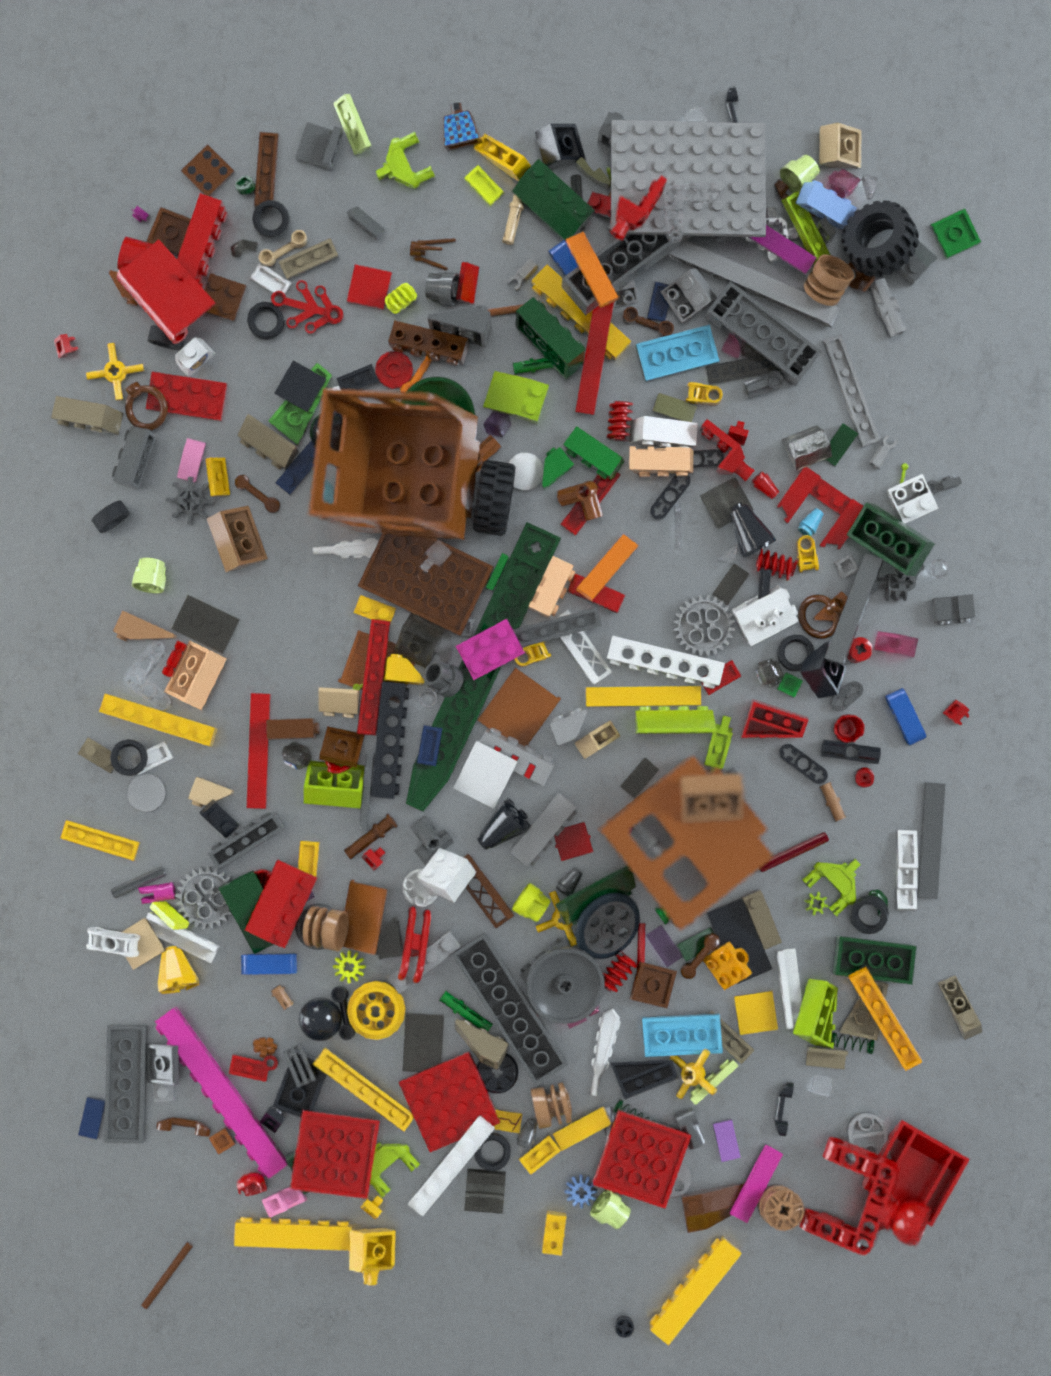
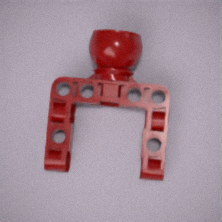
[799,1137,931,1255]

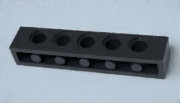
[371,682,409,799]

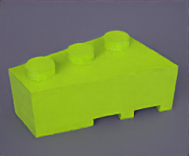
[793,979,838,1049]

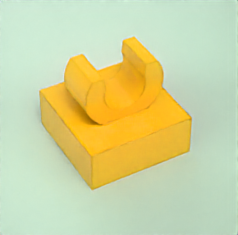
[360,1195,383,1220]

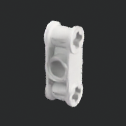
[86,927,140,957]

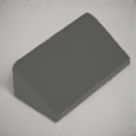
[347,207,385,240]

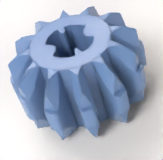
[565,1174,598,1208]

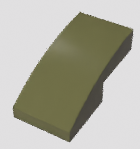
[576,157,611,189]
[652,393,697,422]

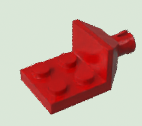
[610,175,667,240]
[700,419,755,482]

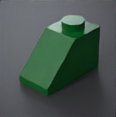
[542,447,574,490]

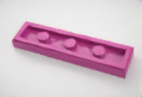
[729,1144,783,1223]

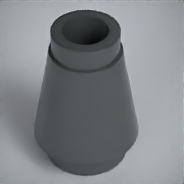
[556,867,583,897]
[517,1119,538,1149]

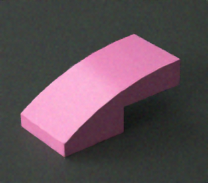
[177,438,206,482]
[262,1186,307,1218]

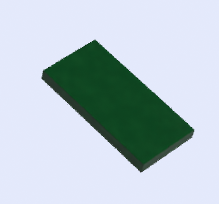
[219,870,274,954]

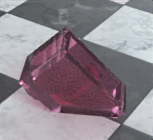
[827,168,861,198]
[874,631,918,659]

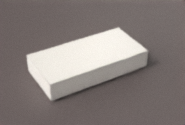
[250,263,292,300]
[130,741,173,775]

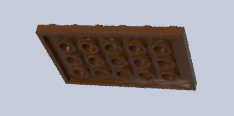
[358,534,494,636]

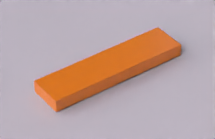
[566,232,618,308]
[576,534,638,601]

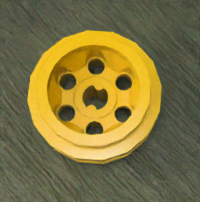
[347,981,406,1040]

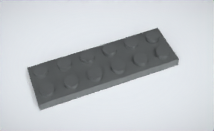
[104,1025,147,1143]

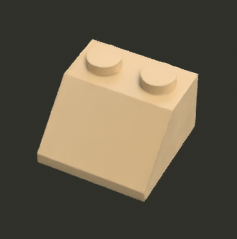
[819,123,861,168]
[319,687,360,718]

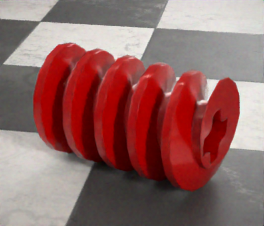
[606,401,633,442]
[756,548,798,581]
[847,637,873,663]
[602,950,638,992]

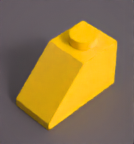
[384,654,424,686]

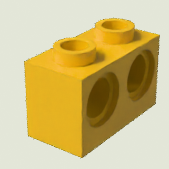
[542,1210,566,1256]

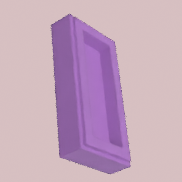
[713,1119,741,1162]

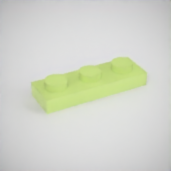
[333,94,371,155]
[689,1059,738,1105]

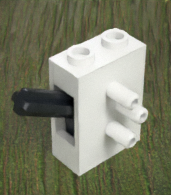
[731,569,799,646]

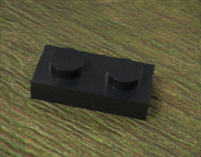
[336,364,379,391]
[199,799,240,838]
[259,1107,286,1133]

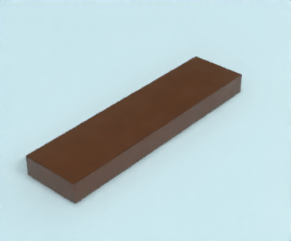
[254,132,279,210]

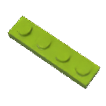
[781,191,831,265]

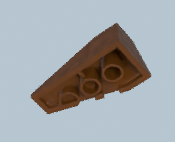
[681,1182,745,1233]

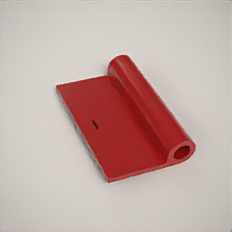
[117,239,216,344]

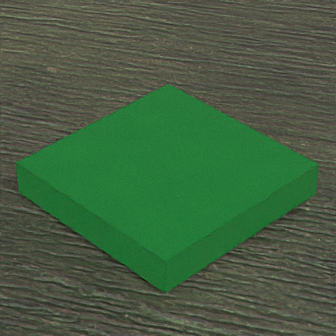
[930,208,981,259]

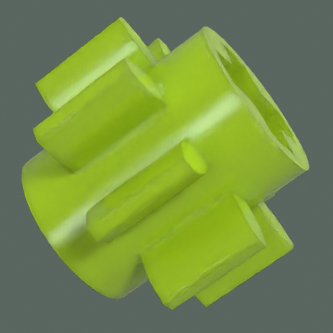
[804,892,828,916]

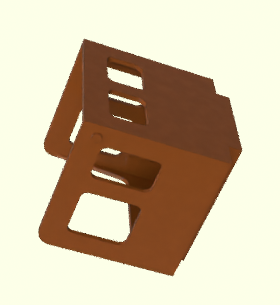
[308,389,480,540]
[597,756,774,931]

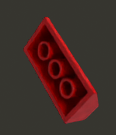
[245,859,317,949]

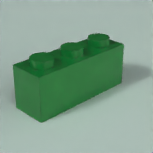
[563,426,625,480]

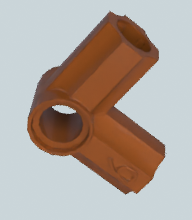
[476,435,501,473]
[557,481,603,521]

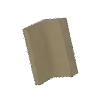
[805,1045,848,1069]

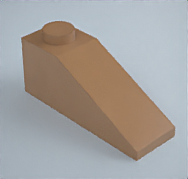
[113,610,177,642]

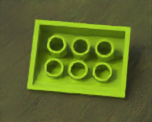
[635,706,716,734]

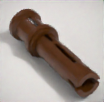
[344,813,398,860]

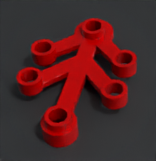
[271,280,343,334]

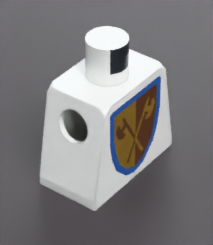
[175,337,215,377]

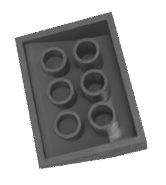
[428,305,491,348]

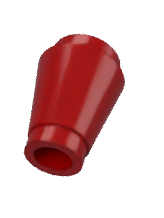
[751,471,780,499]

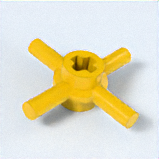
[86,343,144,401]
[535,890,577,947]
[670,1049,717,1099]

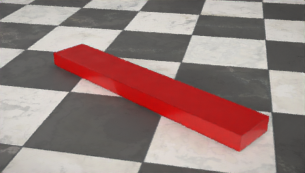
[575,301,615,415]
[357,619,391,736]
[246,693,271,809]

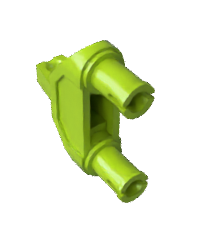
[375,131,435,189]
[802,859,861,916]
[370,1142,420,1198]

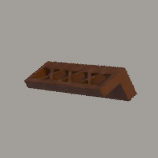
[463,853,515,929]

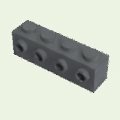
[208,811,286,870]

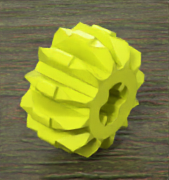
[384,283,417,314]
[333,950,366,983]

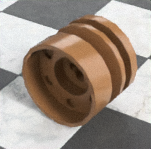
[803,255,854,306]
[303,906,349,952]
[531,1082,572,1129]
[757,1184,804,1231]

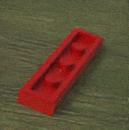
[560,472,621,536]

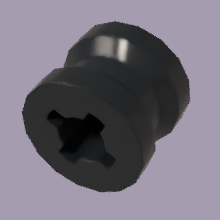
[614,1315,634,1338]

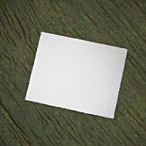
[453,741,518,809]

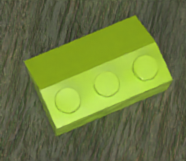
[304,760,365,809]

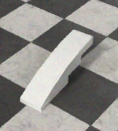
[896,830,918,911]

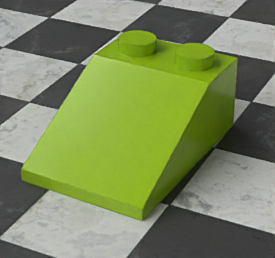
[483,371,549,425]

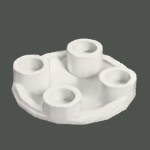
[508,453,544,491]
[402,868,438,907]

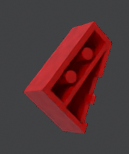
[741,699,809,738]

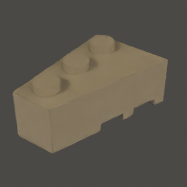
[51,396,124,435]

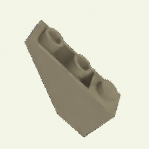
[938,975,982,1040]
[455,1019,508,1070]

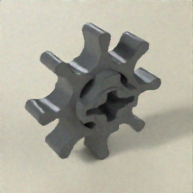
[166,476,215,525]

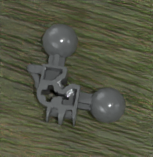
[872,565,925,601]

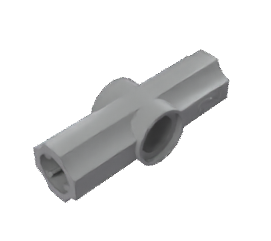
[869,278,906,338]

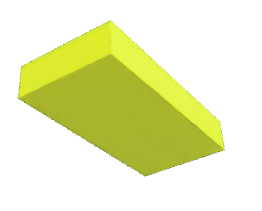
[464,165,504,206]
[150,901,189,930]

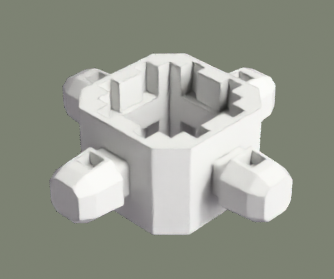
[745,207,799,262]

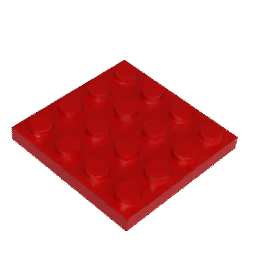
[398,1051,501,1152]
[290,1110,380,1199]
[592,1110,692,1209]

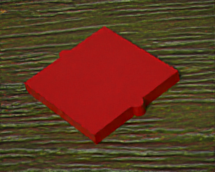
[554,822,593,861]

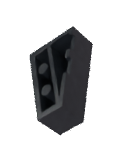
[610,1059,679,1100]

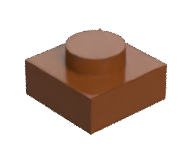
[209,1127,236,1155]

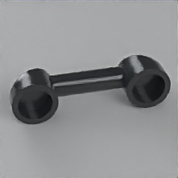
[725,86,745,123]
[331,986,356,1040]
[774,1082,794,1137]

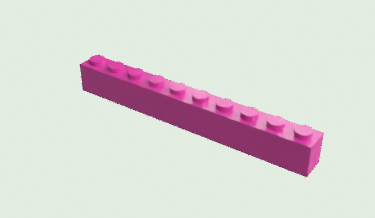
[155,1007,288,1179]

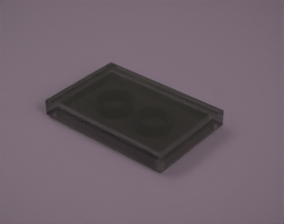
[171,595,240,654]
[402,1013,444,1072]

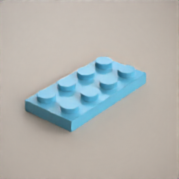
[636,325,720,382]
[642,1013,723,1057]

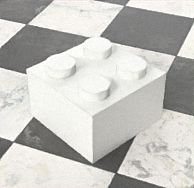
[417,848,476,902]

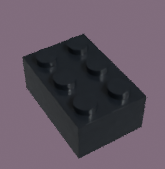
[272,1050,327,1118]

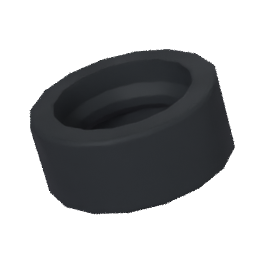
[252,200,290,237]
[247,302,284,340]
[147,325,185,350]
[91,500,130,533]
[777,634,815,671]
[110,739,148,776]
[850,895,889,934]
[474,1133,511,1171]

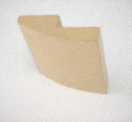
[122,918,166,970]

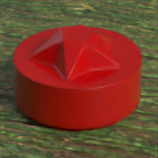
[855,767,874,788]

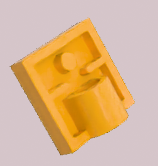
[703,941,752,990]

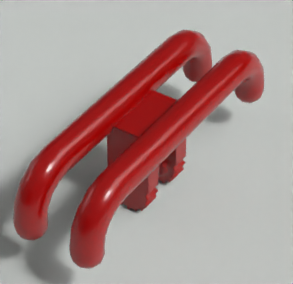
[398,906,431,983]

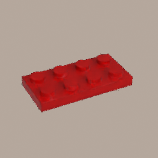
[145,371,228,422]

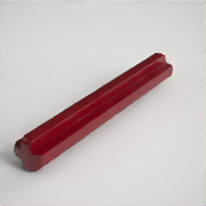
[759,832,829,872]

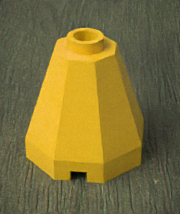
[157,946,200,994]

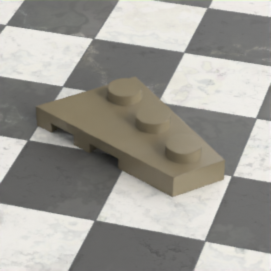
[839,980,889,1040]

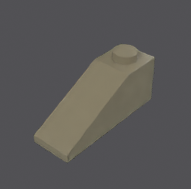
[741,889,782,950]

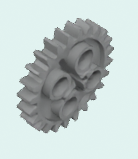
[673,595,735,657]
[175,866,233,929]

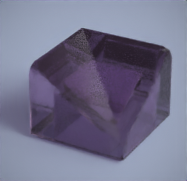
[483,411,511,437]

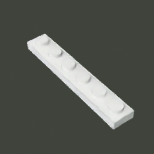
[408,1116,495,1216]

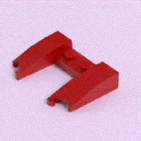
[777,466,863,550]

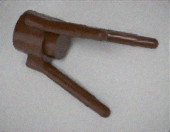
[410,238,456,270]

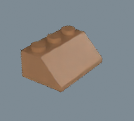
[207,505,268,572]
[681,774,744,822]

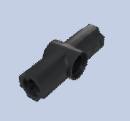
[821,740,881,764]

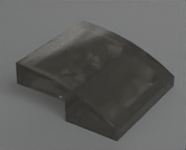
[700,476,754,529]
[464,1169,506,1214]

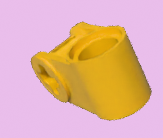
[685,382,723,406]
[796,535,819,573]
[514,641,552,667]

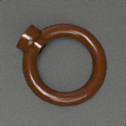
[125,382,168,431]
[798,594,844,639]

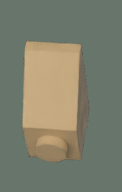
[575,720,620,759]
[188,777,234,807]

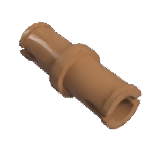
[820,782,846,822]

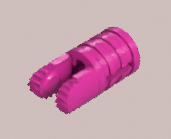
[138,882,176,904]

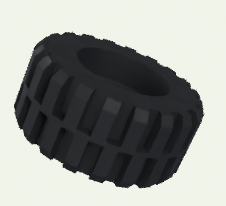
[841,200,919,277]
[473,460,516,536]

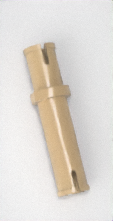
[502,195,524,245]

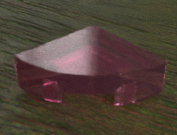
[721,333,740,360]

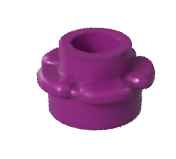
[131,205,149,222]

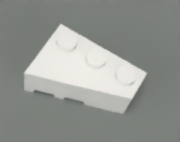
[629,416,698,448]

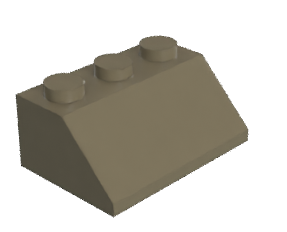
[237,414,299,470]

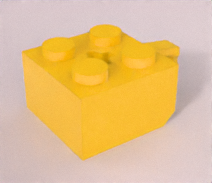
[349,1228,396,1286]

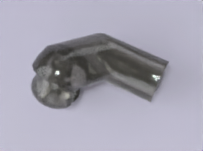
[230,239,258,257]

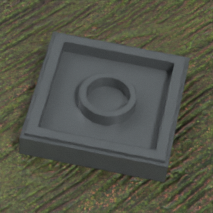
[146,1043,179,1085]

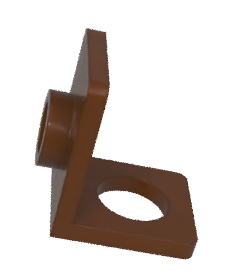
[848,262,876,292]

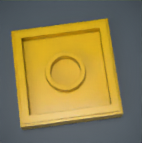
[734,991,778,1035]

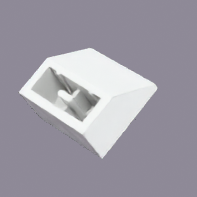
[887,474,939,524]

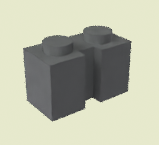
[932,594,975,625]

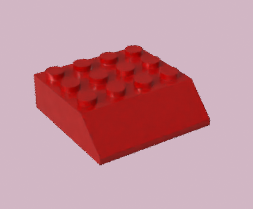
[861,1120,970,1227]

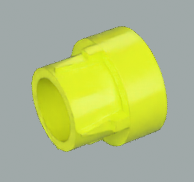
[511,882,551,922]

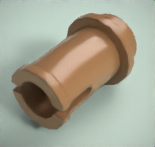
[271,985,294,1010]

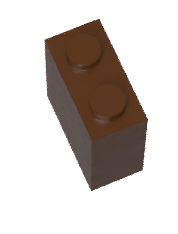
[266,718,320,740]

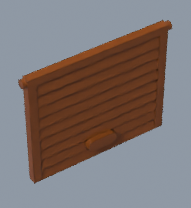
[338,630,417,703]
[478,667,561,746]
[343,879,387,955]

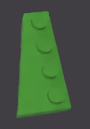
[268,363,332,446]

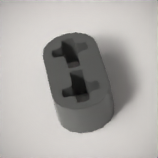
[831,681,863,711]

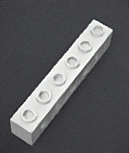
[607,636,725,689]

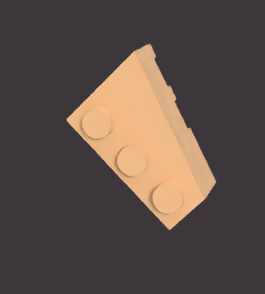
[629,446,694,477]
[529,556,575,619]

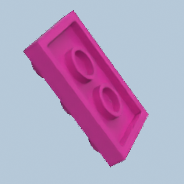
[456,619,525,680]

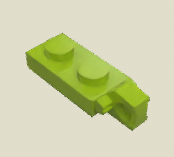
[704,716,733,770]

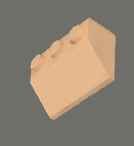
[164,640,227,710]

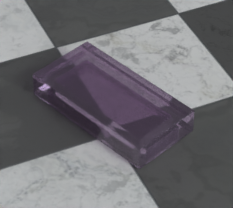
[646,925,683,967]

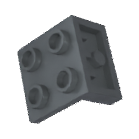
[295,122,343,170]

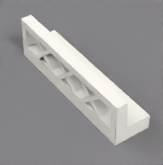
[557,610,612,685]
[146,912,220,963]
[776,948,802,1029]

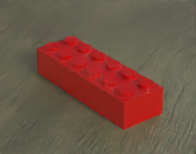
[177,193,228,288]

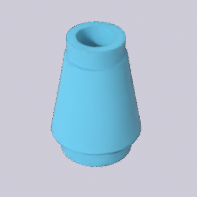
[798,508,824,536]

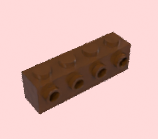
[388,320,469,366]

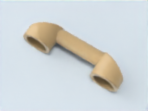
[259,230,307,267]

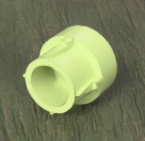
[780,154,820,194]
[132,558,166,593]
[590,1189,631,1229]

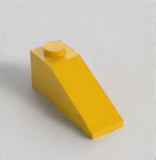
[474,134,531,181]

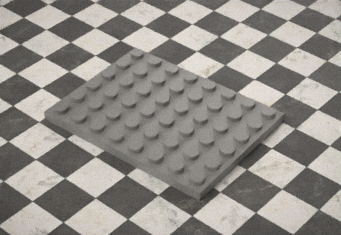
[611,120,766,237]

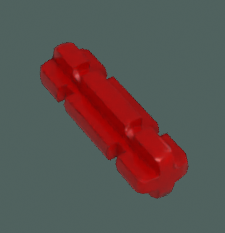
[162,641,186,677]

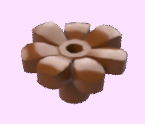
[253,1037,277,1058]

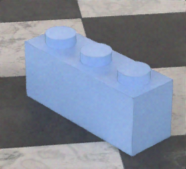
[795,180,857,229]

